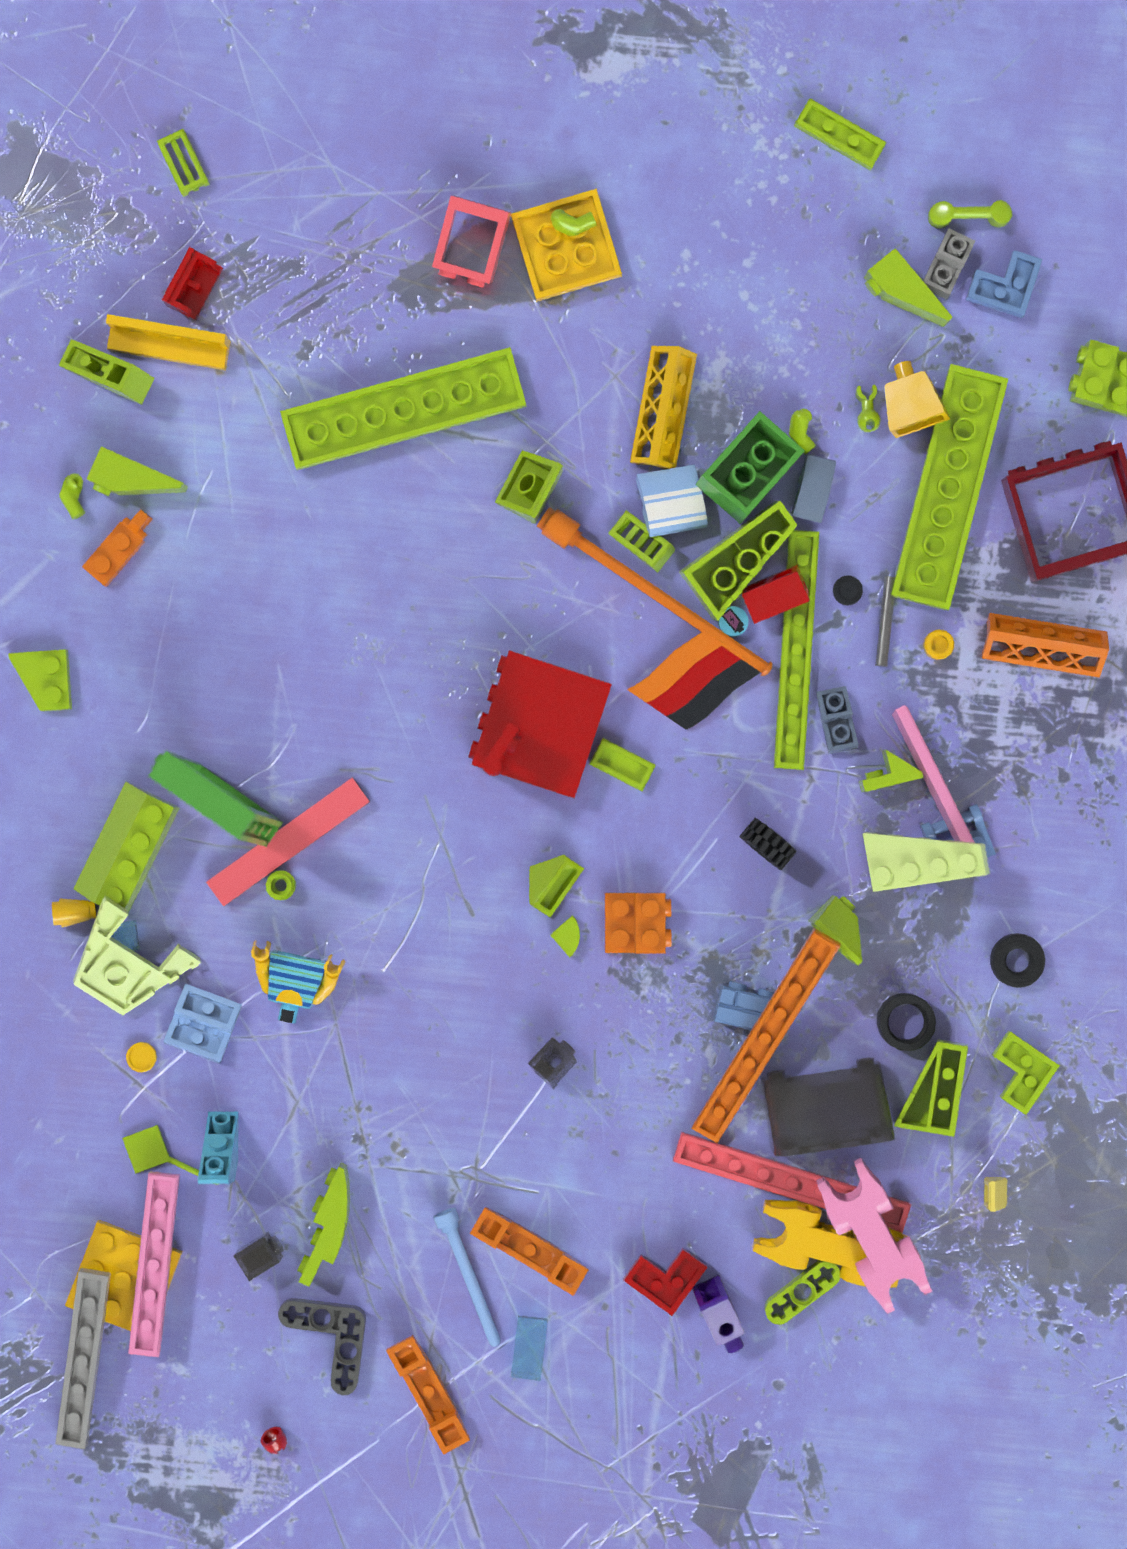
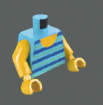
[251,941,345,1023]

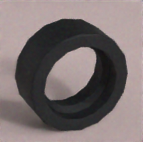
[876,993,936,1051]

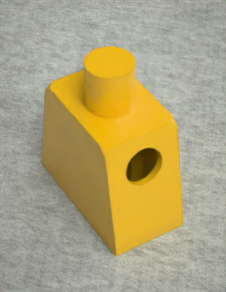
[884,361,950,438]

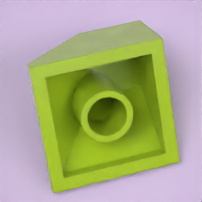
[808,895,863,966]

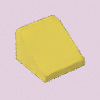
[984,1177,1007,1212]

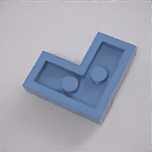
[966,250,1043,318]

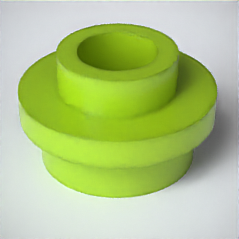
[266,870,296,900]

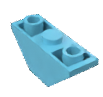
[198,1112,238,1184]

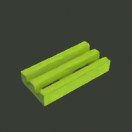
[157,129,210,197]

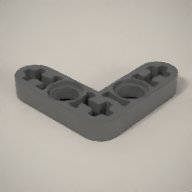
[278,1298,366,1395]

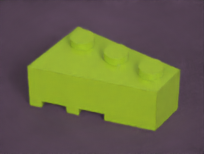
[894,1039,968,1137]

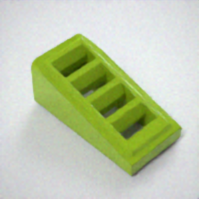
[608,510,675,572]

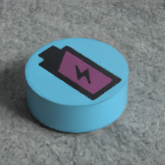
[718,606,749,637]

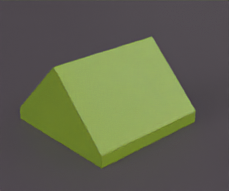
[494,450,563,524]

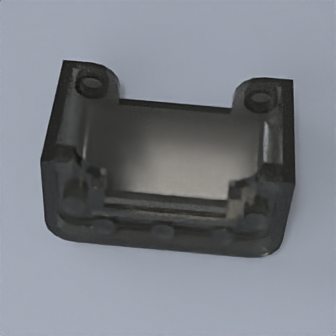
[760,1057,895,1156]

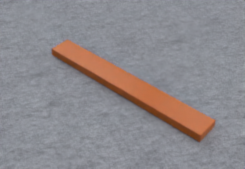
[691,928,841,1144]

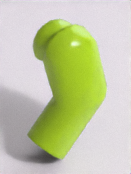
[59,473,86,520]

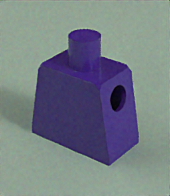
[692,1275,745,1353]

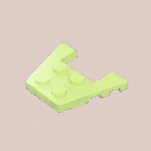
[73,896,201,1016]

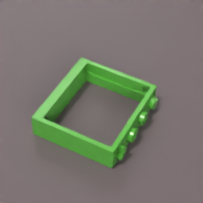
[148,750,283,847]

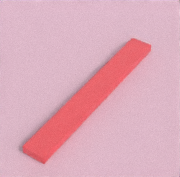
[673,1131,911,1233]

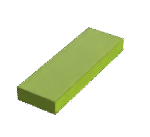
[794,98,887,171]

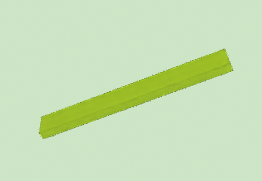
[773,530,819,770]

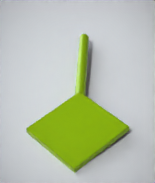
[122,1125,218,1185]

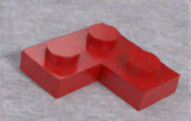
[623,1248,708,1316]

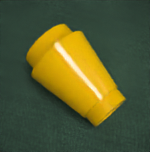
[52,898,96,928]

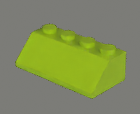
[73,782,180,914]

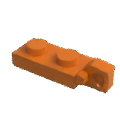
[82,509,153,587]

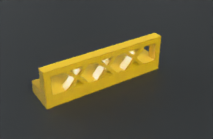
[106,314,231,371]
[630,346,697,470]

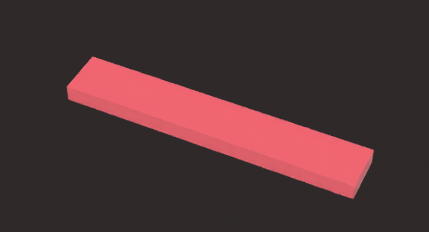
[206,778,370,906]

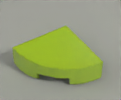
[550,915,580,958]

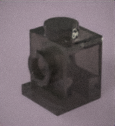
[528,1037,577,1090]

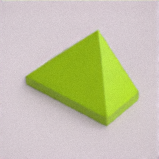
[529,855,584,917]

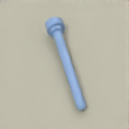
[433,1208,501,1347]

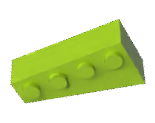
[679,501,797,621]

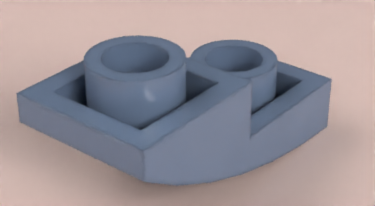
[791,453,836,523]
[816,686,859,754]

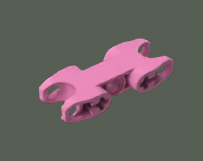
[816,1158,932,1314]

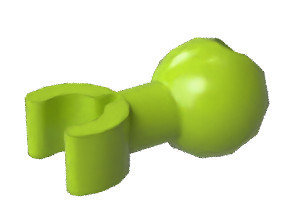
[855,385,881,432]

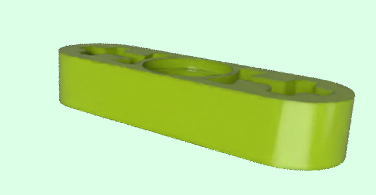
[764,1260,840,1325]

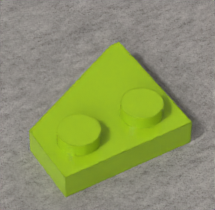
[8,649,72,712]

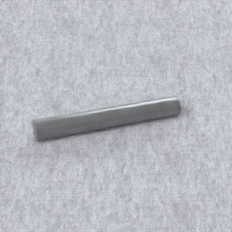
[875,576,895,667]

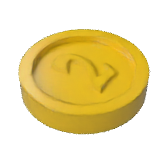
[126,1042,157,1072]

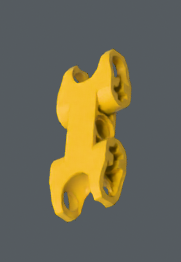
[752,1200,907,1288]

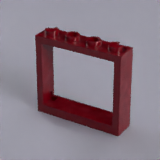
[1001,441,1127,583]

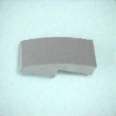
[923,228,975,300]

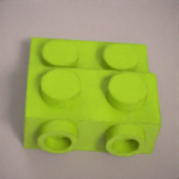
[1068,339,1127,417]

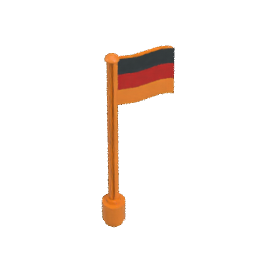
[536,507,772,730]

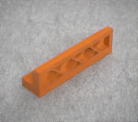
[982,613,1109,678]

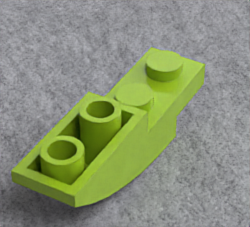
[297,1162,350,1287]

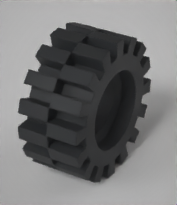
[739,818,797,870]

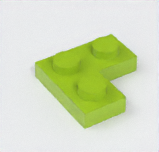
[992,1031,1060,1115]

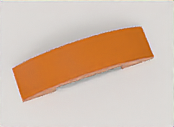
[470,1207,589,1296]
[386,1335,470,1455]

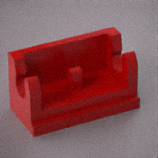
[162,247,223,321]
[741,565,810,624]

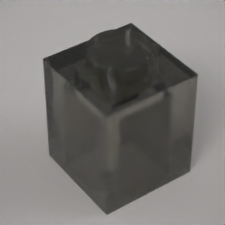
[233,1231,284,1281]

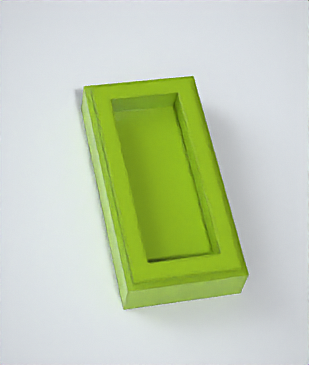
[589,738,656,792]

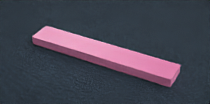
[892,705,975,843]
[128,1171,180,1357]

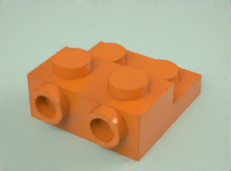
[605,893,672,954]

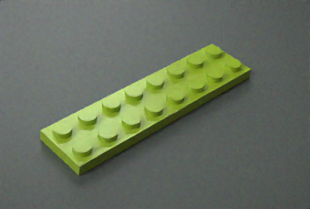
[280,347,527,470]
[891,364,1008,611]

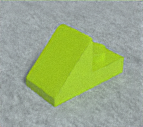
[859,750,924,792]

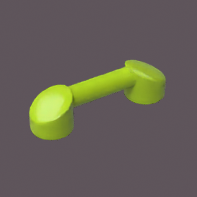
[928,200,1012,229]

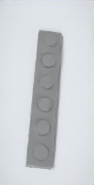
[55,1268,111,1449]

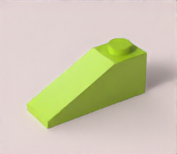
[864,248,952,327]
[58,339,155,405]
[87,446,188,497]

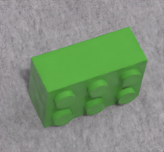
[696,411,805,524]

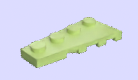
[863,832,990,892]

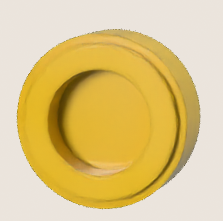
[923,629,954,660]

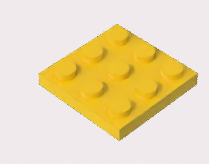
[511,189,622,302]
[65,1219,183,1331]

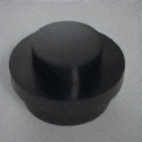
[833,575,863,606]

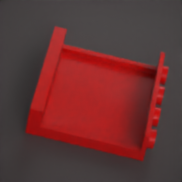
[468,650,612,799]

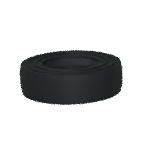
[990,933,1045,988]

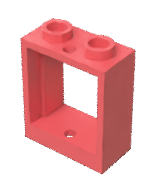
[432,196,512,288]

